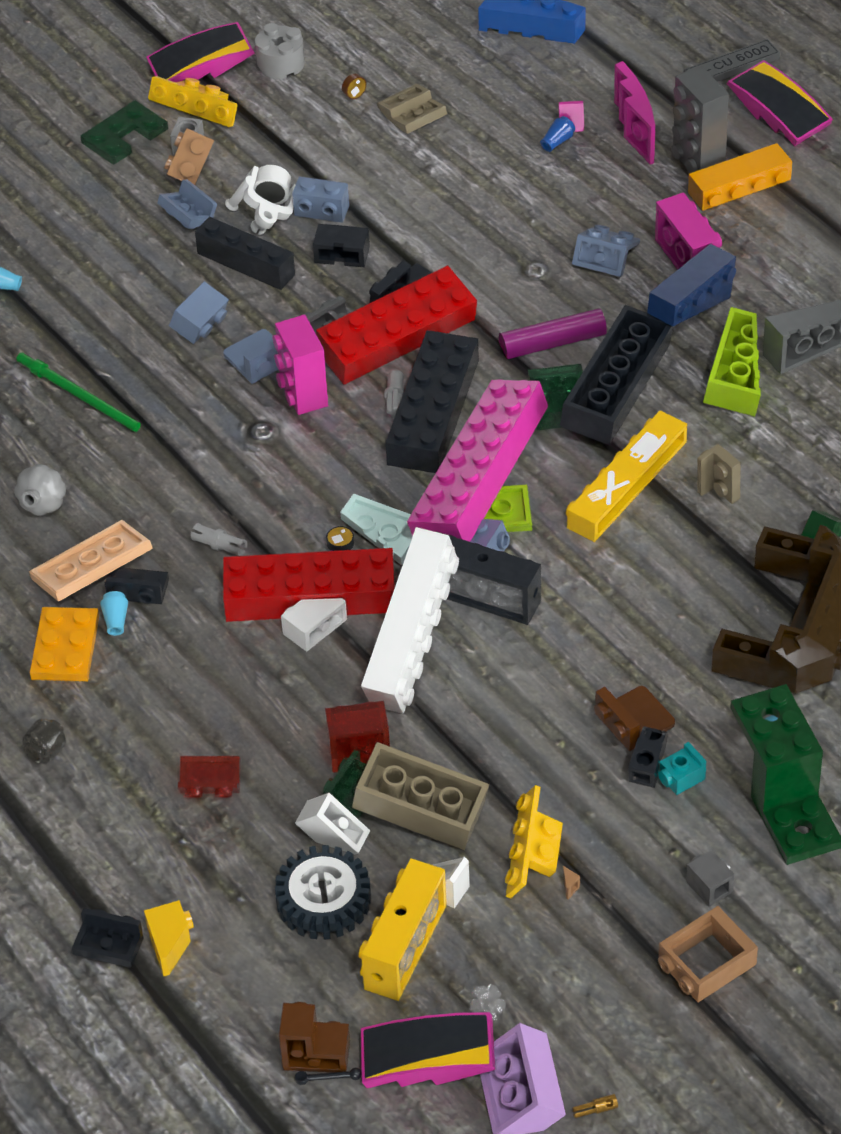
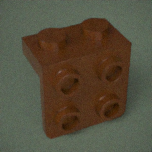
[594,686,675,752]

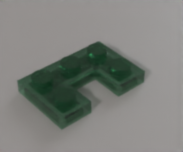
[80,100,168,165]

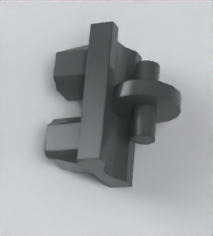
[304,296,348,334]

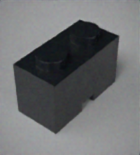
[313,223,370,268]

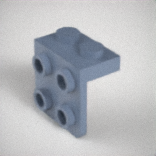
[224,329,278,384]

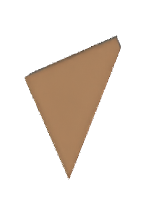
[563,866,580,900]

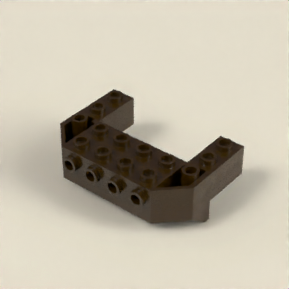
[712,525,841,694]

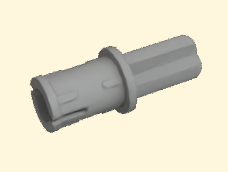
[384,370,405,418]

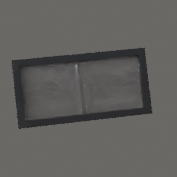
[436,531,541,625]

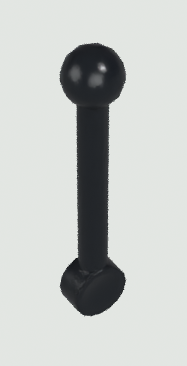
[295,1068,362,1085]

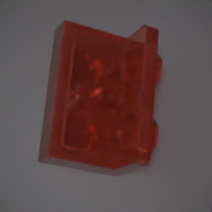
[178,756,241,798]

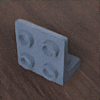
[572,225,640,277]

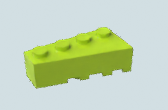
[703,307,761,417]

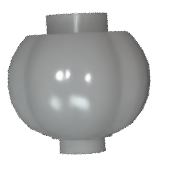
[14,464,66,516]

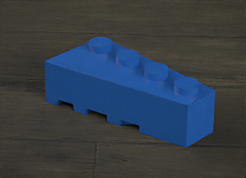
[478,0,586,44]

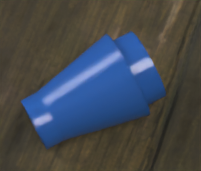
[540,116,576,152]

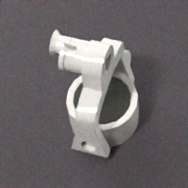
[225,165,295,235]

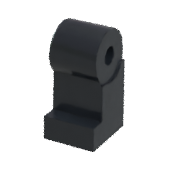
[628,726,668,788]

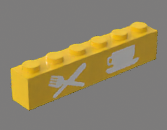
[566,410,687,542]

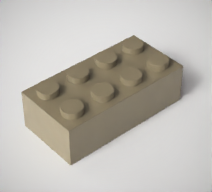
[352,742,489,850]

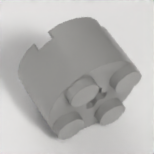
[255,23,305,79]

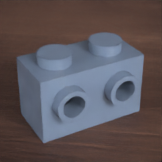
[292,177,349,223]
[169,282,229,344]

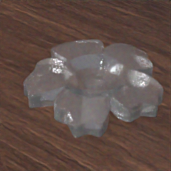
[469,984,506,1021]

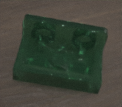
[323,750,367,819]

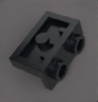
[104,567,169,605]

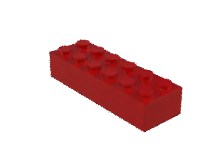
[316,265,477,385]
[223,548,395,622]

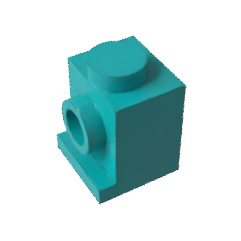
[658,742,707,795]

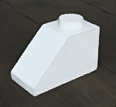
[281,598,347,652]
[295,793,370,855]

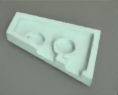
[340,494,413,565]

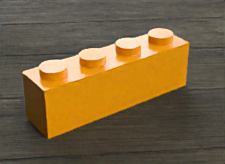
[688,143,792,211]

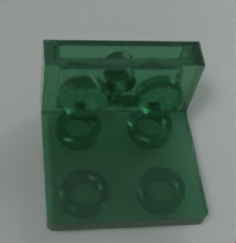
[528,364,583,430]

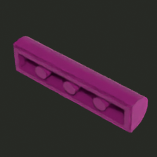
[499,308,607,359]

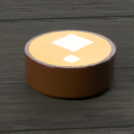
[342,73,366,99]

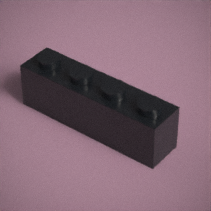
[195,216,295,290]

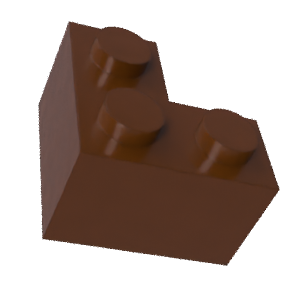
[279,1002,350,1073]

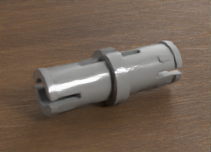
[191,523,247,556]

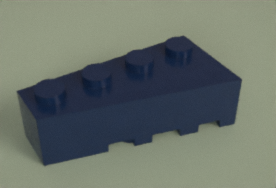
[647,244,736,326]

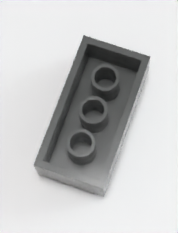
[672,66,729,173]

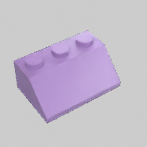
[480,1023,566,1134]

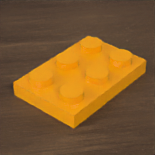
[30,607,99,682]

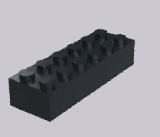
[560,305,673,445]
[385,330,479,473]

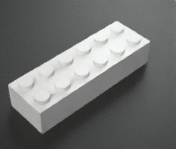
[361,527,459,714]

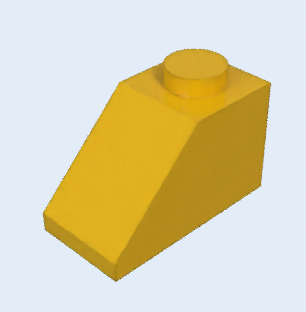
[144,900,194,977]

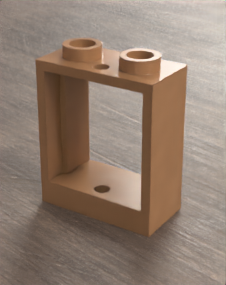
[658,906,758,1002]

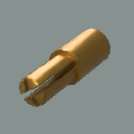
[572,1094,618,1118]

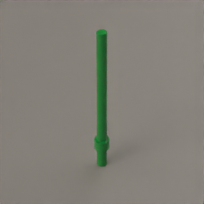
[16,352,141,432]

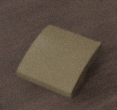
[377,84,447,134]

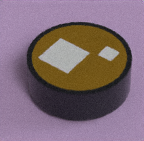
[326,526,354,551]

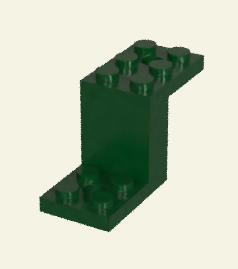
[730,684,841,865]

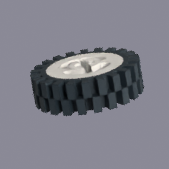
[275,845,371,940]

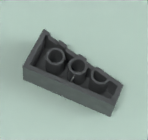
[763,300,841,374]

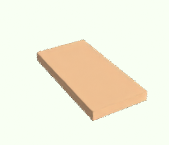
[29,520,153,602]

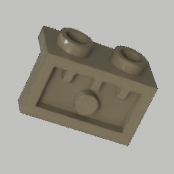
[697,444,741,504]

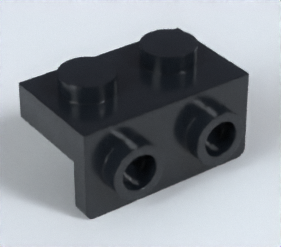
[72,908,144,968]

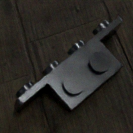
[369,260,432,304]

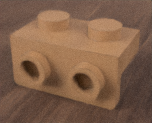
[164,128,214,185]

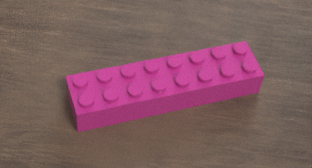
[407,379,548,542]

